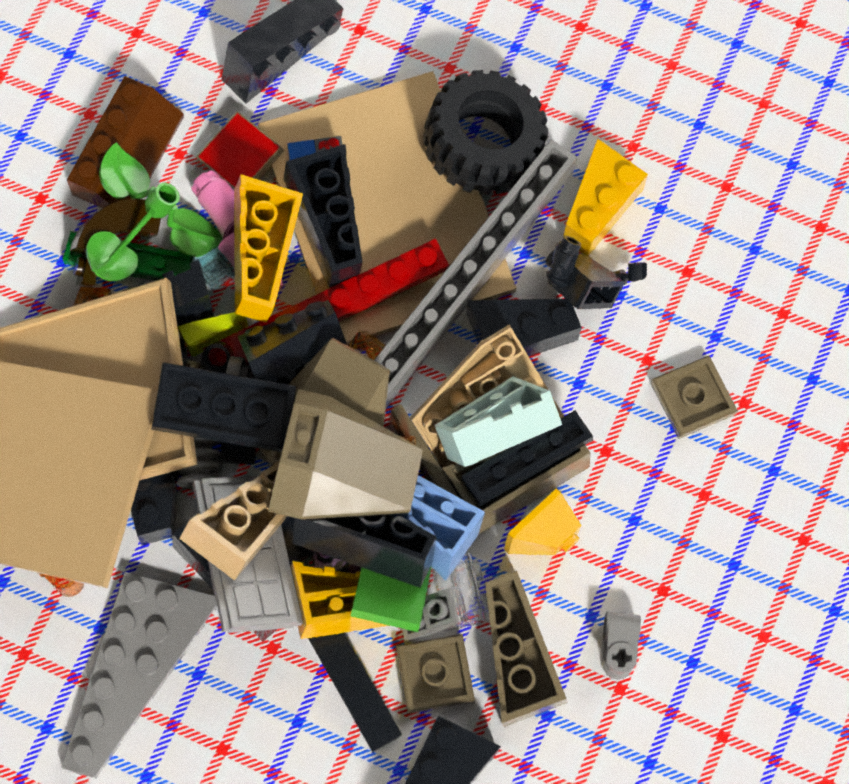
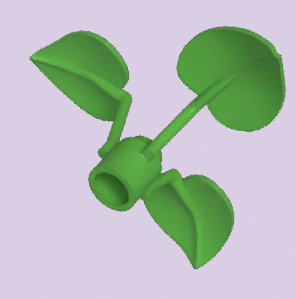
[86,143,223,281]

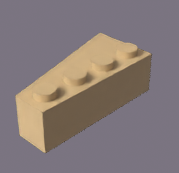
[179,460,287,581]

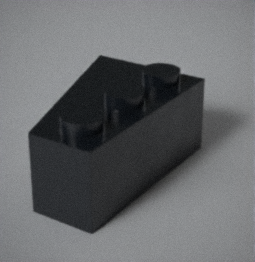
[123,259,214,327]
[238,300,347,382]

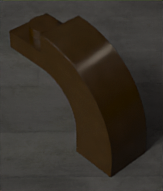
[70,199,161,287]

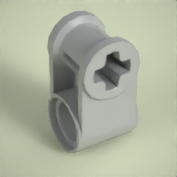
[603,612,641,680]

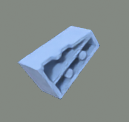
[389,475,485,581]

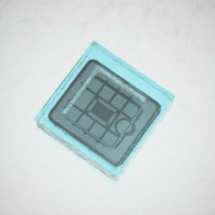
[199,246,235,291]

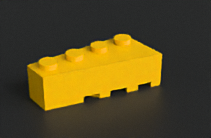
[234,174,303,323]

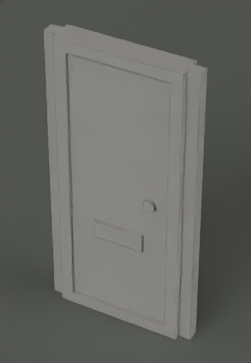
[192,476,303,633]

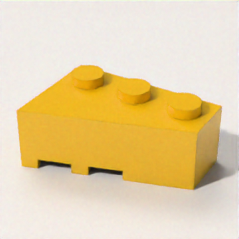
[563,139,648,256]
[291,561,389,639]

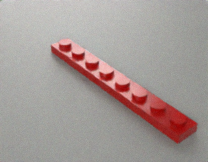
[203,238,450,366]

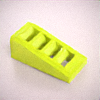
[177,312,248,357]

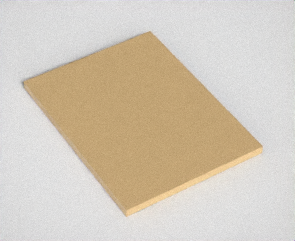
[257,71,517,346]

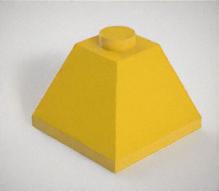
[504,489,582,555]

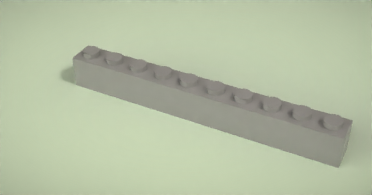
[374,139,577,408]

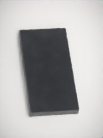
[151,362,296,452]

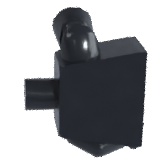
[546,235,647,309]

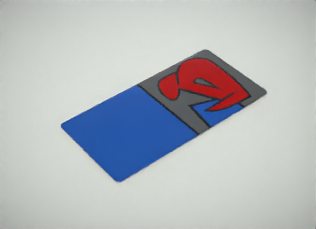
[287,136,343,160]

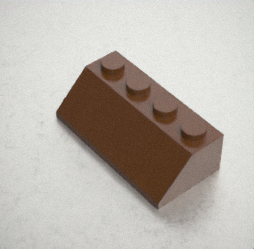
[67,76,184,208]

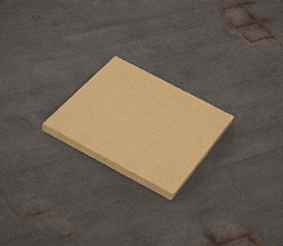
[0,278,197,481]
[0,361,158,589]

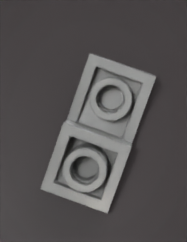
[402,588,459,641]

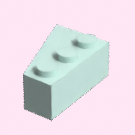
[435,376,562,467]

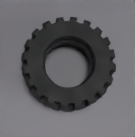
[423,70,548,195]

